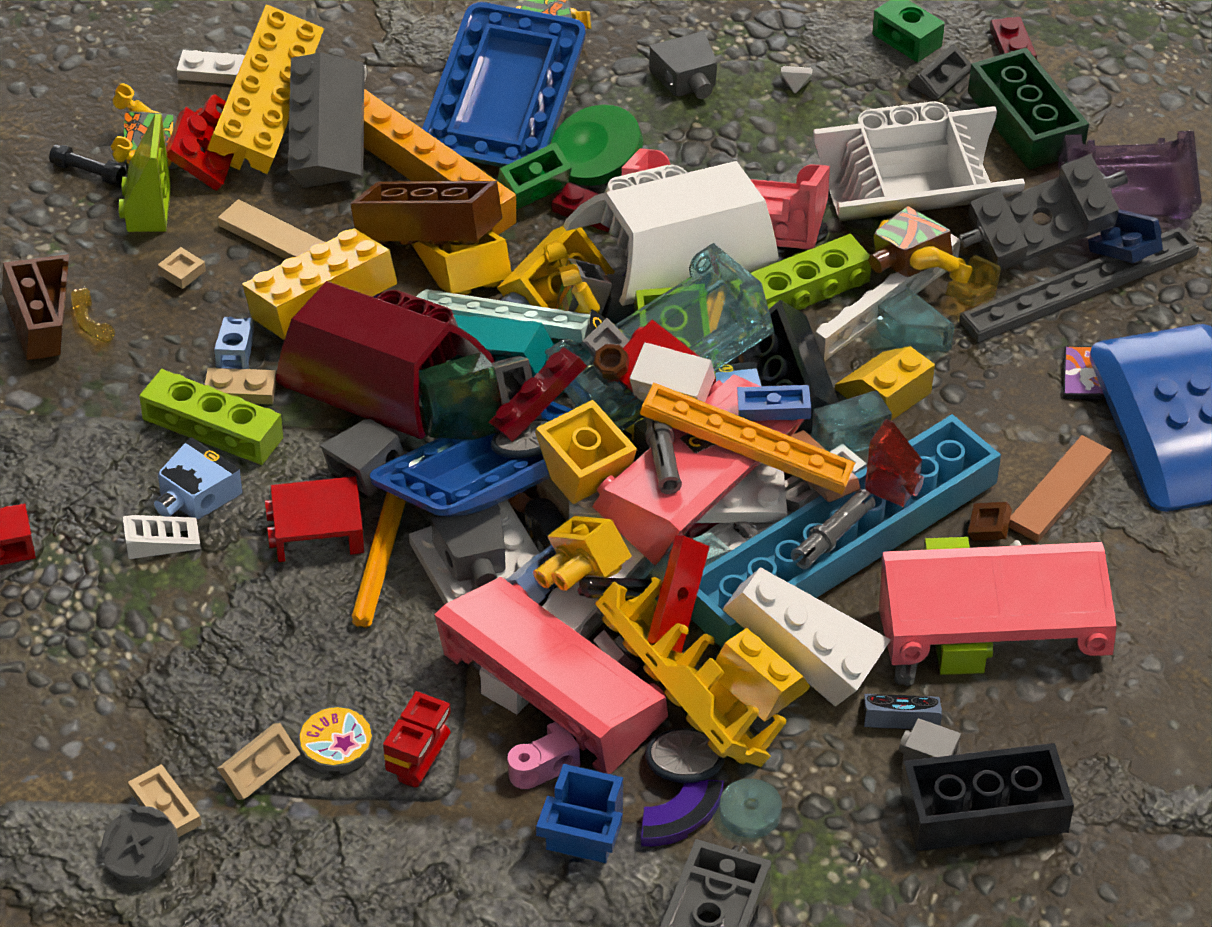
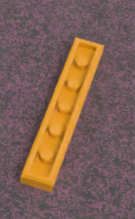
[640,382,855,495]

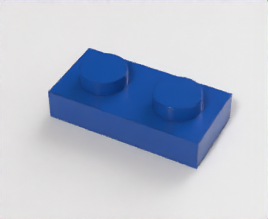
[737,385,811,422]

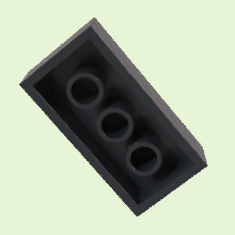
[900,743,1074,851]

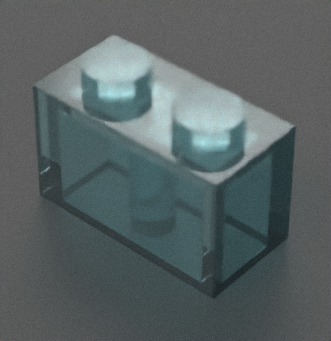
[811,390,892,453]

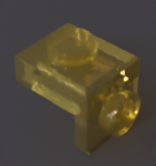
[946,255,1001,307]

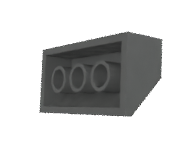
[288,52,365,188]

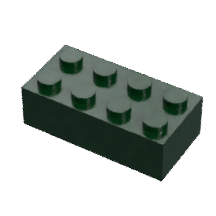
[968,48,1089,169]

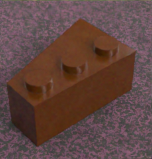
[2,254,69,360]

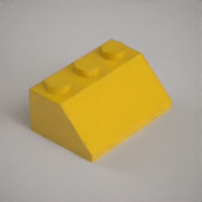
[497,226,615,309]

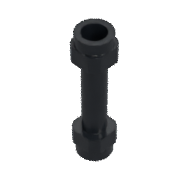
[49,144,126,185]

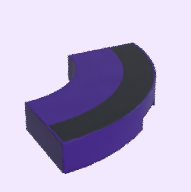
[641,780,724,846]

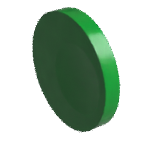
[551,105,643,186]

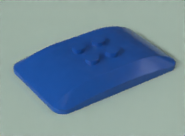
[422,2,586,167]
[1089,324,1212,511]
[370,401,573,516]

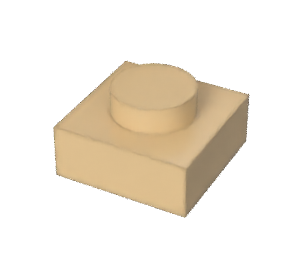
[157,247,206,289]

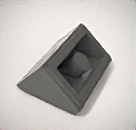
[908,44,971,100]

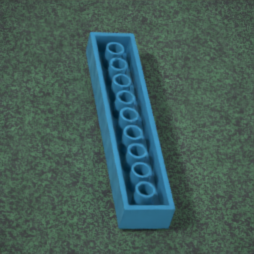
[691,414,1001,648]

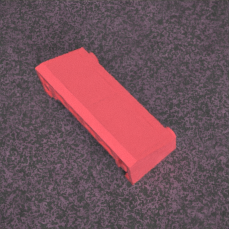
[622,148,830,249]
[592,374,804,566]
[879,542,1117,665]
[434,577,668,774]

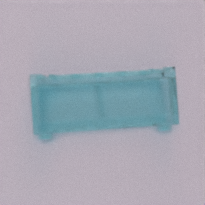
[544,243,774,431]

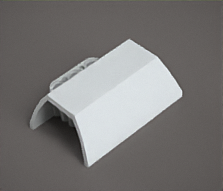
[813,102,1025,221]
[563,161,779,306]

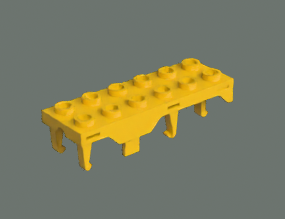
[207,4,324,174]
[595,577,786,767]

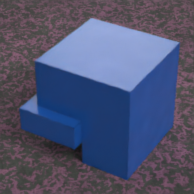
[536,764,623,863]

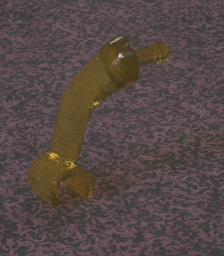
[71,288,115,343]

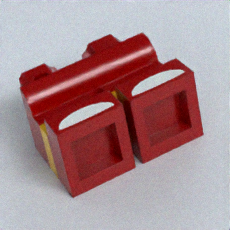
[383,691,451,788]

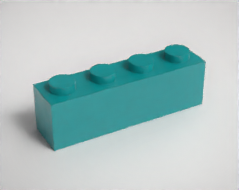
[449,315,555,376]

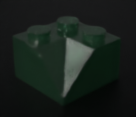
[419,352,502,440]

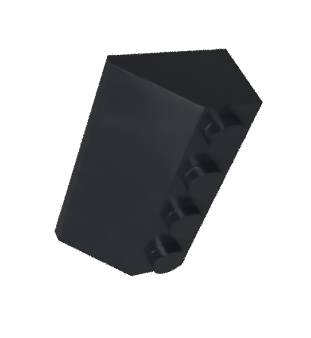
[732,300,843,434]

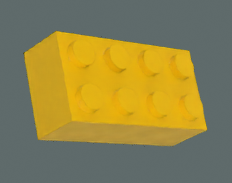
[242,228,397,340]

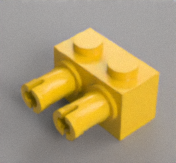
[533,516,632,591]

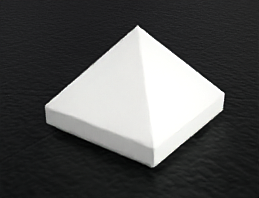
[781,66,812,93]

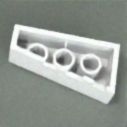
[722,567,891,706]

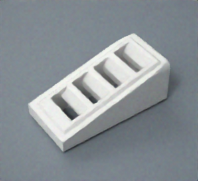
[123,515,201,559]

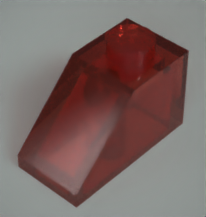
[865,419,924,507]

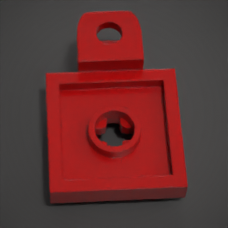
[166,94,234,191]

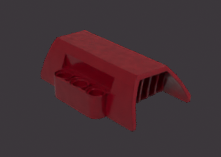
[276,281,494,440]

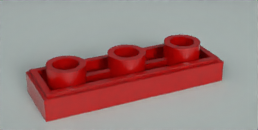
[647,535,710,653]

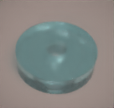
[720,779,782,838]

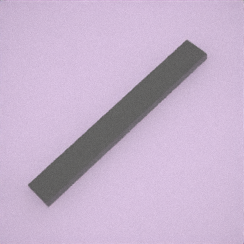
[959,227,1199,343]

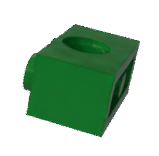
[872,0,945,63]
[497,142,572,210]

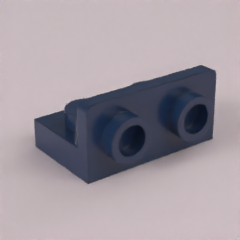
[1088,209,1163,263]

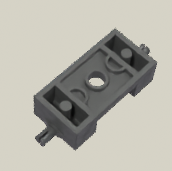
[959,154,1129,273]
[660,839,772,927]

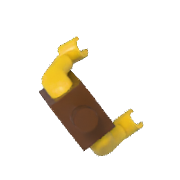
[868,207,973,283]

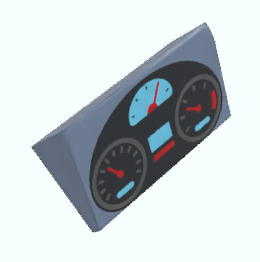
[864,694,942,729]

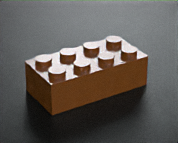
[350,181,502,245]

